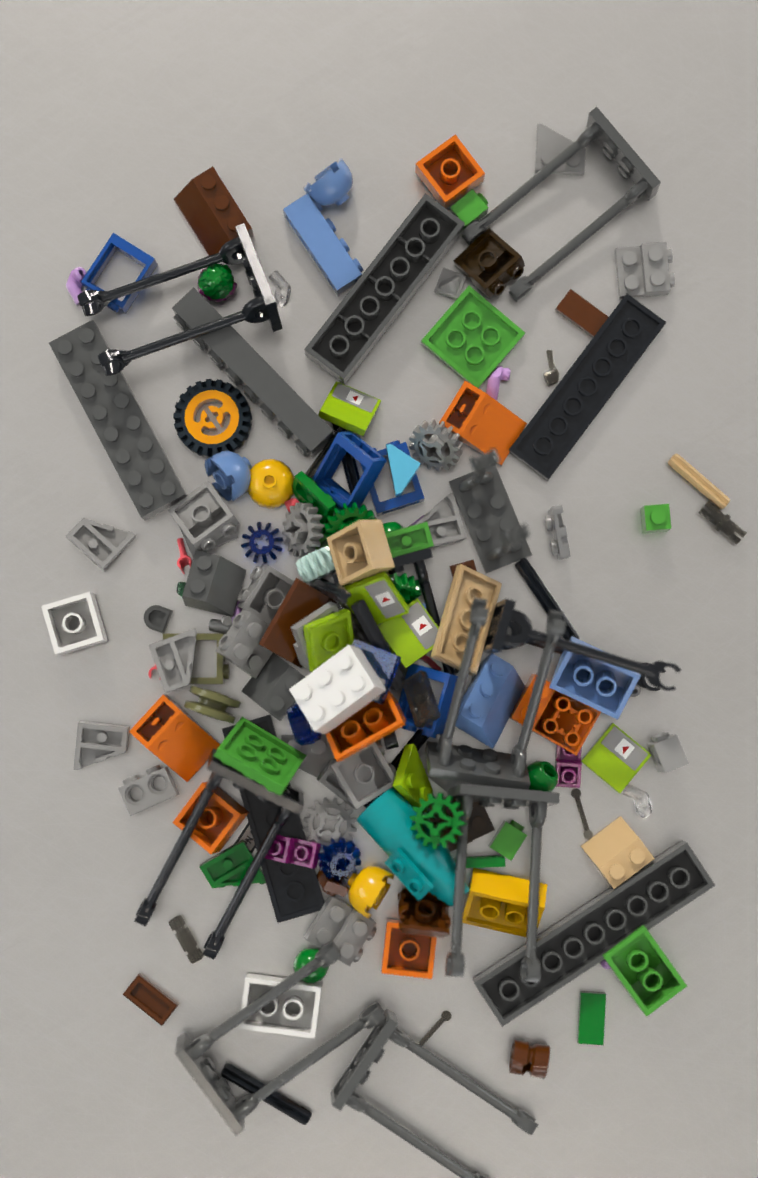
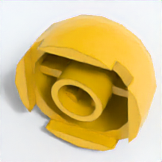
[247,459,294,509]
[347,866,394,918]

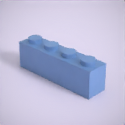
[283,193,364,296]

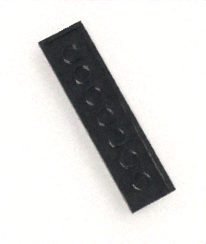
[509,293,666,480]
[222,715,325,923]

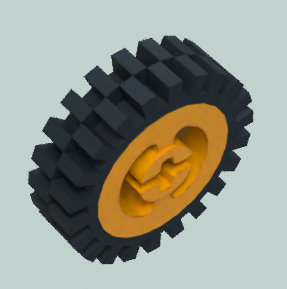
[173,379,252,458]

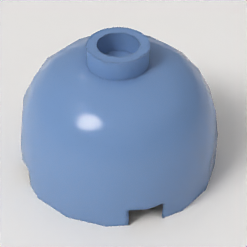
[303,158,353,206]
[205,451,252,501]

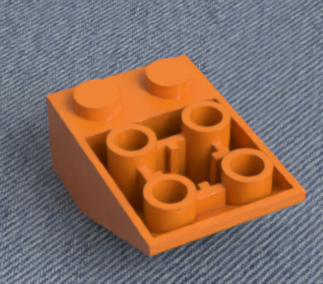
[439,381,527,466]
[509,674,601,756]
[129,694,221,782]

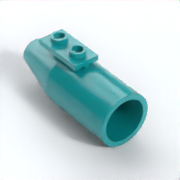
[356,787,470,907]

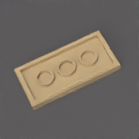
[431,564,502,676]

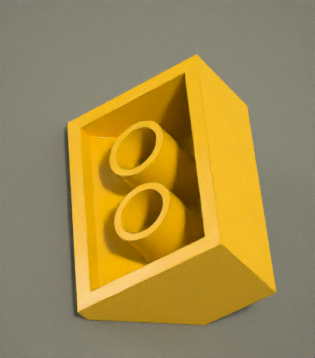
[463,868,547,937]

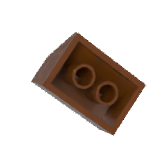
[174,167,254,256]
[259,578,338,668]

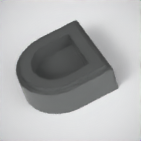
[144,605,173,634]

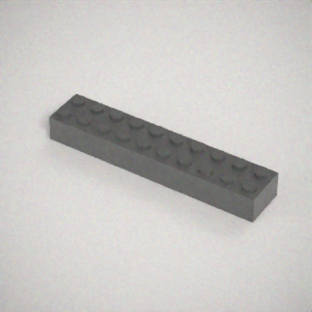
[473,841,715,1027]

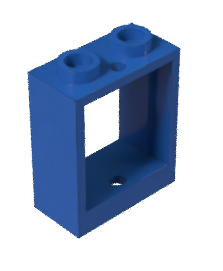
[81,233,158,313]
[312,431,387,510]
[359,440,425,516]
[398,663,458,739]

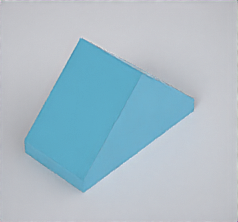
[386,444,421,497]

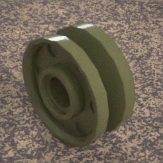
[184,685,241,723]

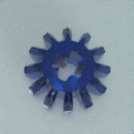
[241,522,284,564]
[287,704,321,746]
[318,837,361,882]

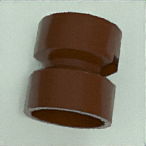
[509,1039,550,1079]

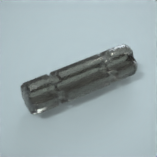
[169,915,204,964]

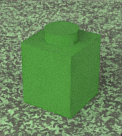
[449,189,488,229]
[640,504,671,534]
[488,820,527,861]

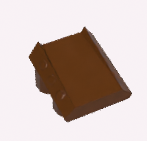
[398,888,451,938]

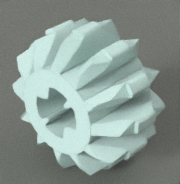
[296,546,336,583]

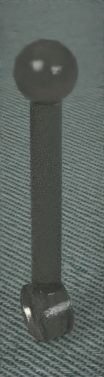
[571,788,593,839]
[418,1010,452,1046]

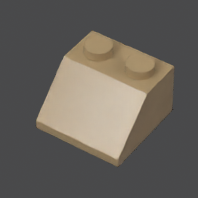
[327,519,395,586]
[581,816,655,889]

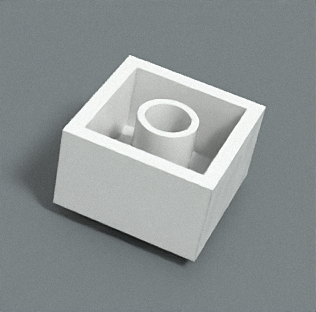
[41,591,108,655]

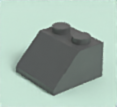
[182,550,246,617]
[242,653,305,721]

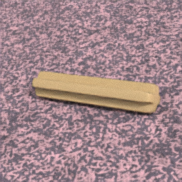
[668,453,730,510]

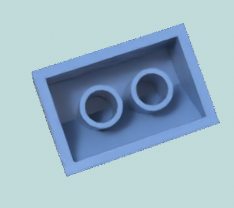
[549,636,641,720]
[456,653,525,749]

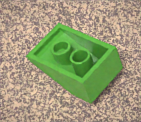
[602,925,687,1017]

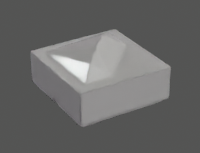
[434,267,466,300]

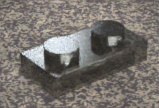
[402,670,441,728]

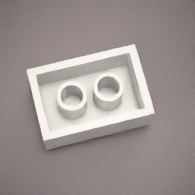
[289,645,386,734]
[239,973,322,1039]

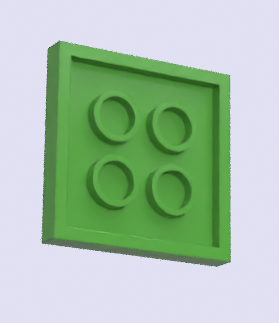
[421,286,525,389]
[214,717,307,796]

